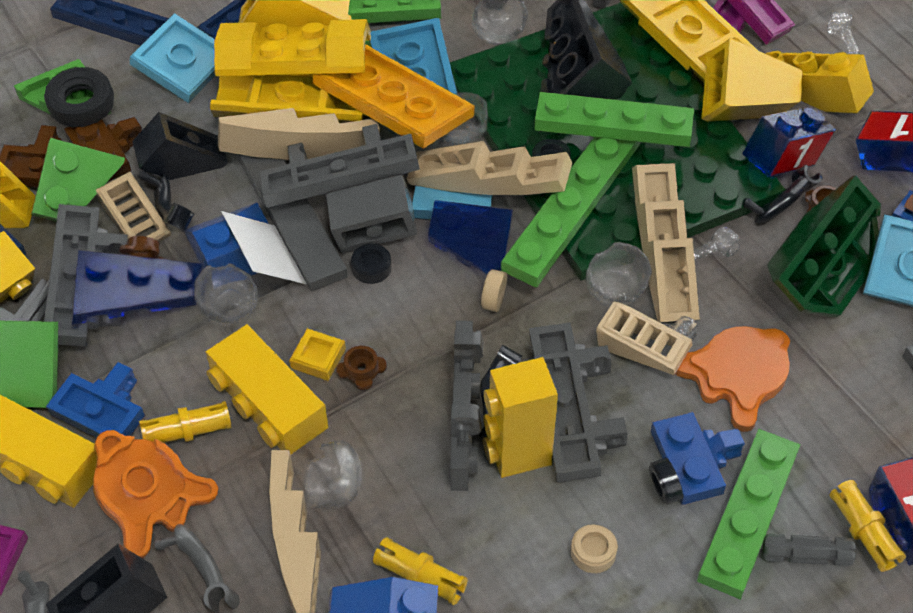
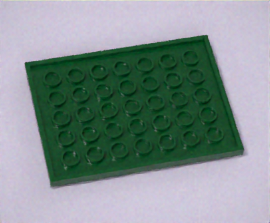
[450,3,786,281]

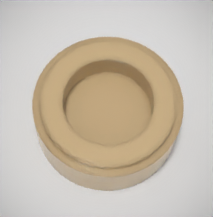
[481,269,507,312]
[571,525,618,573]

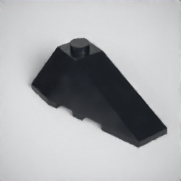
[541,0,632,100]

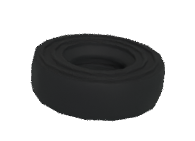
[44,67,114,127]

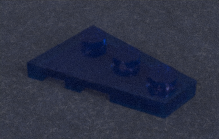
[72,250,202,325]

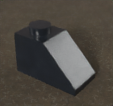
[132,112,228,180]
[46,544,168,613]

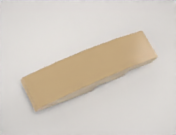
[218,108,380,160]
[407,141,572,195]
[632,163,700,322]
[269,450,321,613]

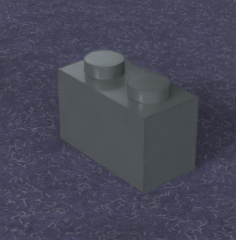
[326,174,418,253]

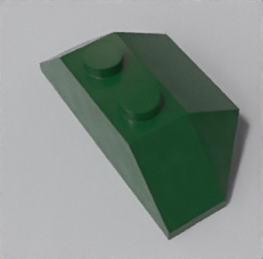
[767,175,881,318]

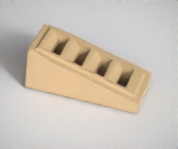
[96,172,171,242]
[596,301,692,375]

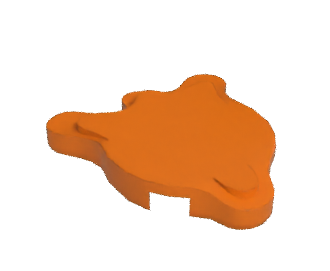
[675,326,790,432]
[93,430,218,558]

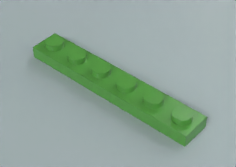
[501,137,641,288]

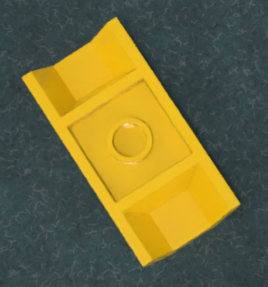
[620,0,757,83]
[214,19,371,76]
[210,74,365,123]

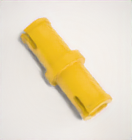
[139,401,232,443]
[829,480,906,572]
[373,537,468,605]

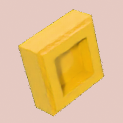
[289,328,346,381]

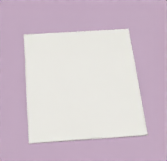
[221,211,307,284]

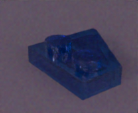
[428,200,513,275]

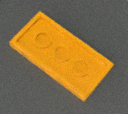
[313,44,475,149]

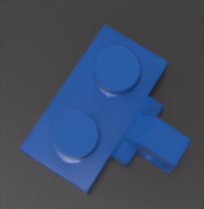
[46,362,145,438]
[651,412,745,505]

